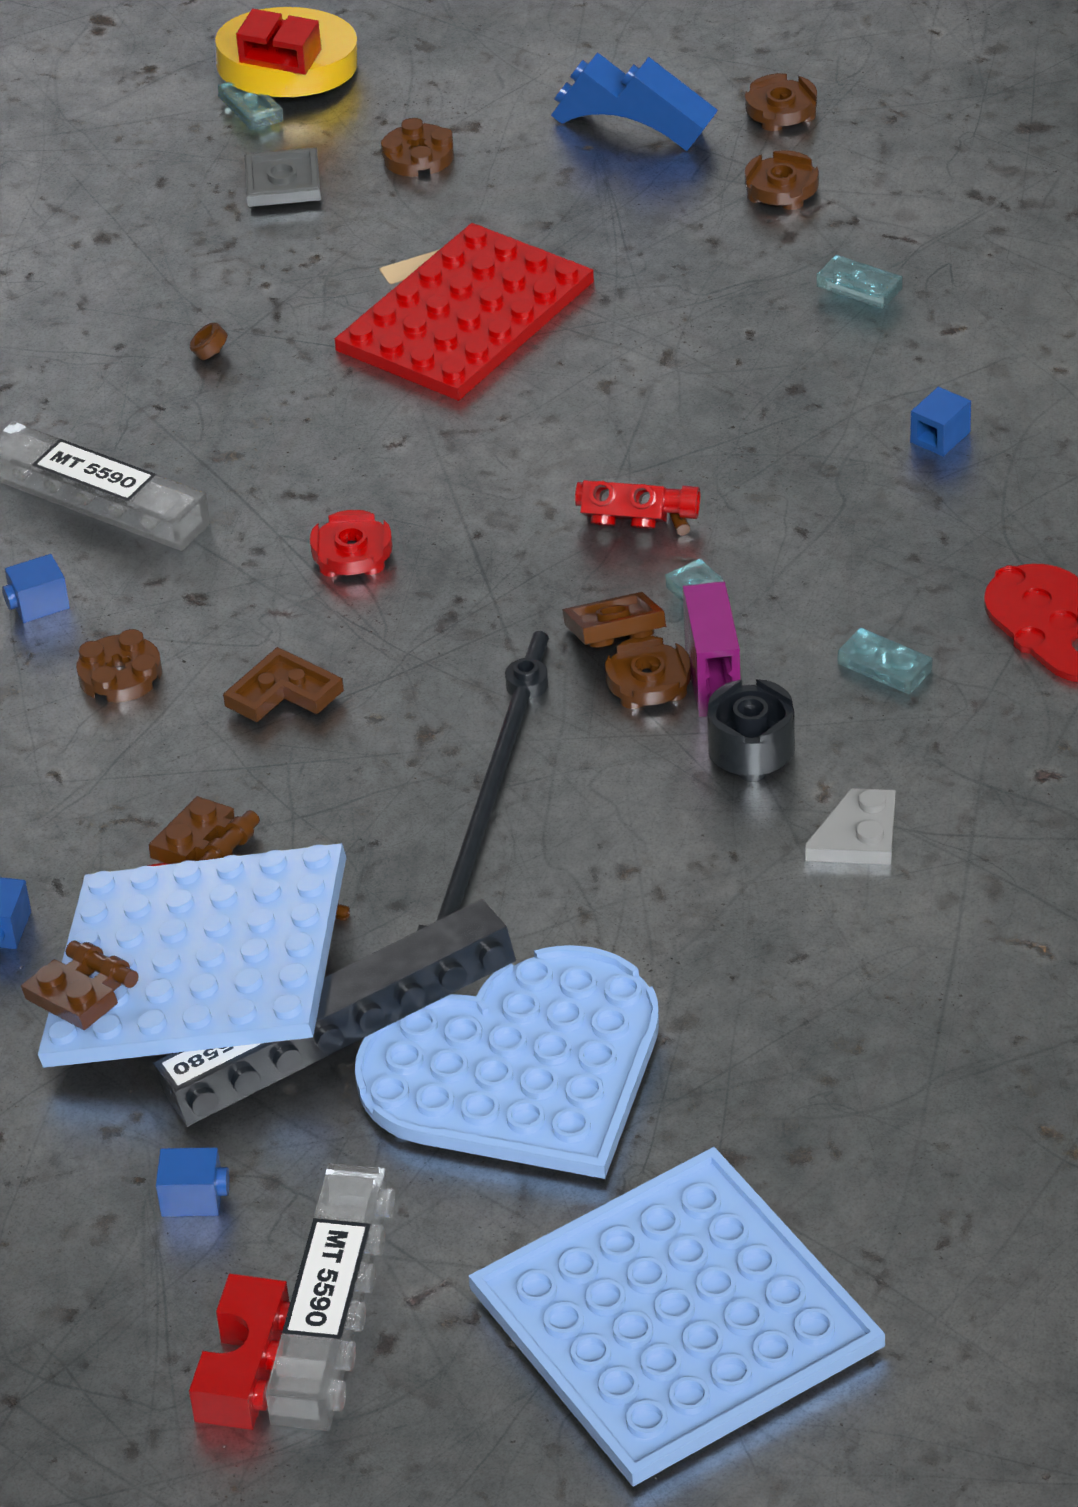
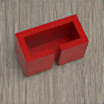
[236,8,322,75]

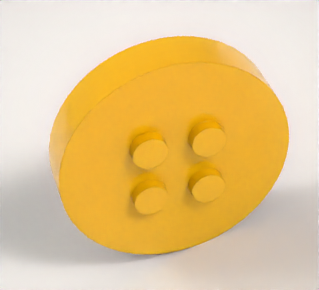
[215,7,357,97]

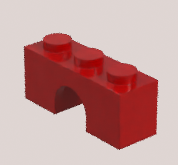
[189,1273,290,1430]

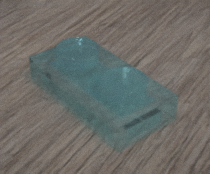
[218,82,283,130]
[817,255,903,309]
[838,628,933,695]

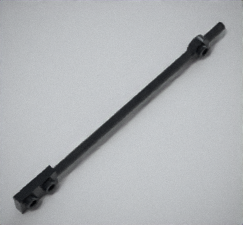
[417,631,549,931]

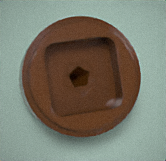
[190,322,228,360]

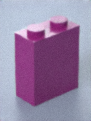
[683,581,740,717]

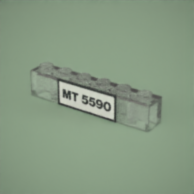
[0,421,210,551]
[266,1163,395,1431]

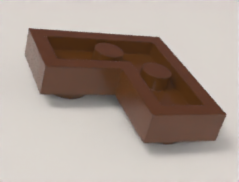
[223,647,344,722]

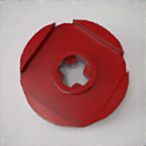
[310,510,393,577]

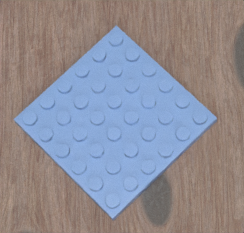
[38,843,346,1068]
[468,1147,885,1487]

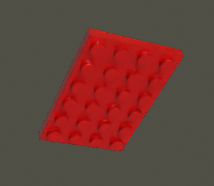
[334,223,594,401]

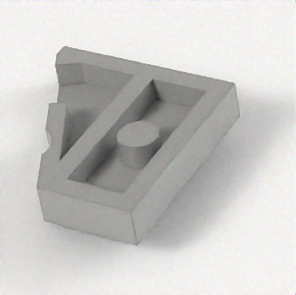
[805,788,896,865]

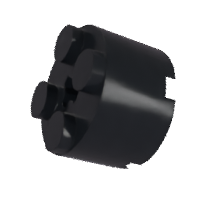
[707,679,795,782]

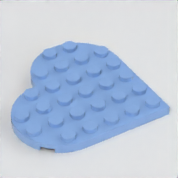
[355,945,659,1179]

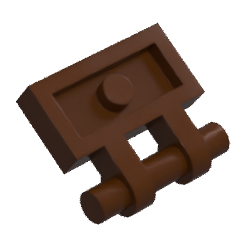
[149,796,260,864]
[21,940,139,1030]

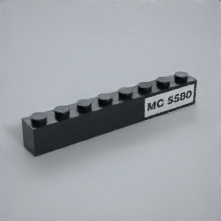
[153,899,516,1127]

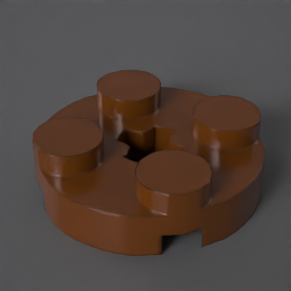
[745,73,817,132]
[381,118,454,177]
[745,150,819,210]
[76,629,162,703]
[605,636,691,709]

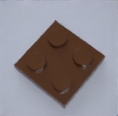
[562,592,667,647]

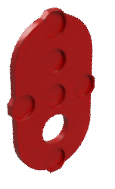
[984,564,1078,683]

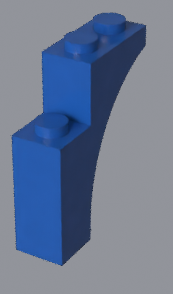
[551,52,718,151]

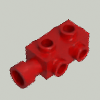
[575,480,701,529]

